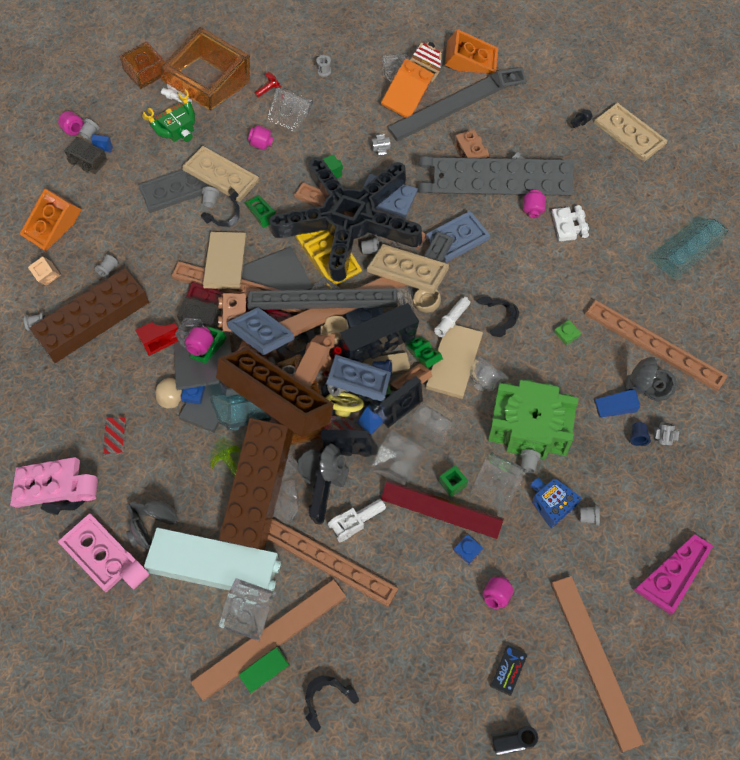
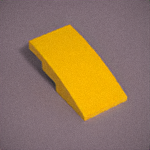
[295,230,362,288]

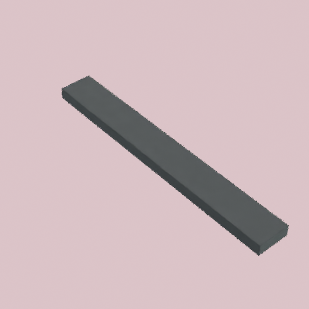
[388,76,506,142]
[247,288,397,310]

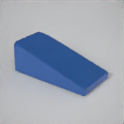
[595,390,640,418]

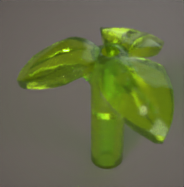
[211,446,241,477]

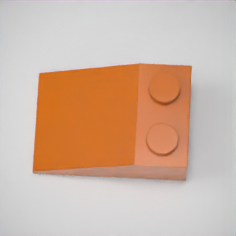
[445,29,498,74]
[381,58,434,118]
[20,188,82,251]

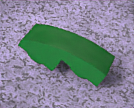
[405,337,443,368]
[239,647,290,693]

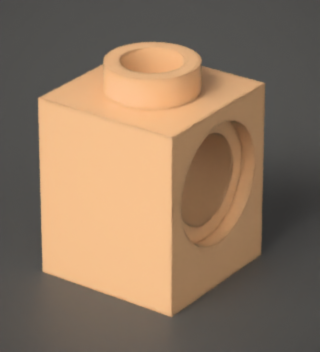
[28,257,61,285]

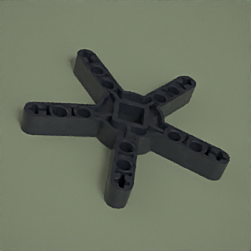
[269,158,422,282]

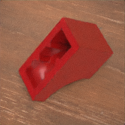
[135,322,183,356]

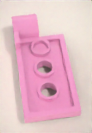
[10,457,98,507]
[58,513,149,593]

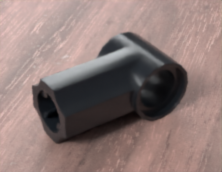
[492,726,538,756]

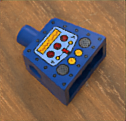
[530,477,582,529]

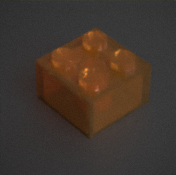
[119,41,168,89]

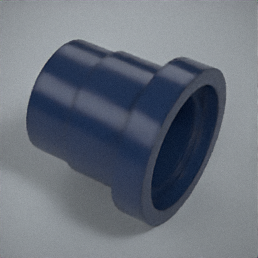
[372,359,392,379]
[630,422,651,446]

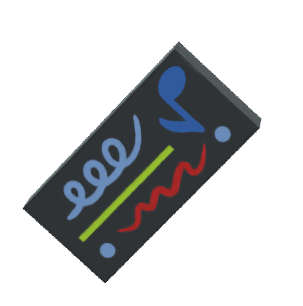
[490,645,528,696]

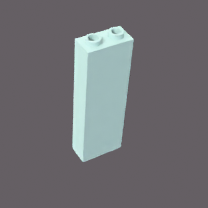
[144,528,281,599]

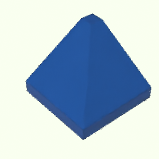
[356,406,383,435]

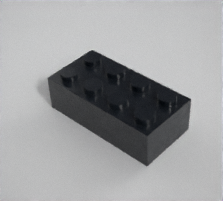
[338,303,419,363]

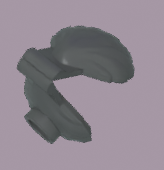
[625,357,678,401]
[298,444,349,487]
[126,500,178,550]

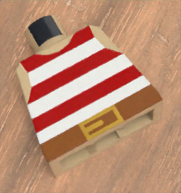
[410,42,442,81]

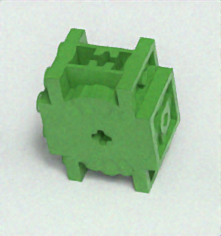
[488,380,579,460]

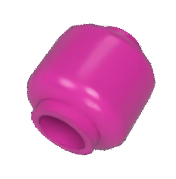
[58,111,84,136]
[248,125,274,150]
[523,190,546,218]
[185,327,213,356]
[482,577,514,609]

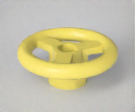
[326,392,364,417]

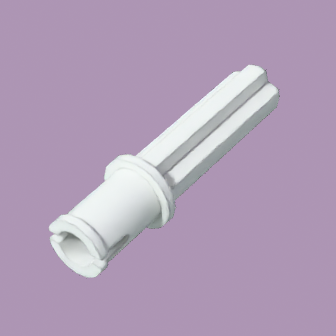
[434,297,470,337]

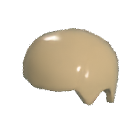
[413,289,441,313]
[320,315,349,345]
[155,378,183,408]

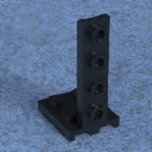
[333,359,423,428]
[309,430,378,525]

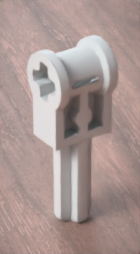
[328,499,386,542]

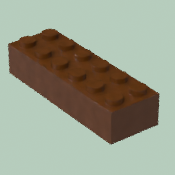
[30,268,149,363]
[216,347,334,437]
[219,418,294,550]

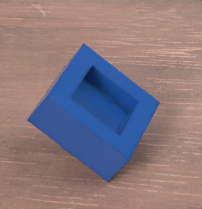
[91,134,113,152]
[181,386,205,404]
[454,534,483,564]

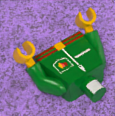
[142,89,195,142]

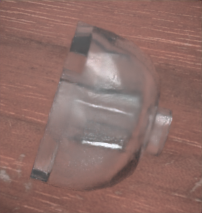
[470,357,509,392]

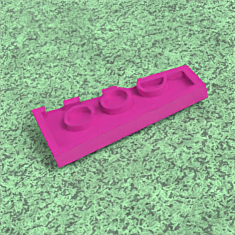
[634,535,713,615]

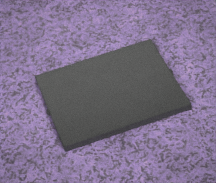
[242,247,313,290]
[174,332,232,390]

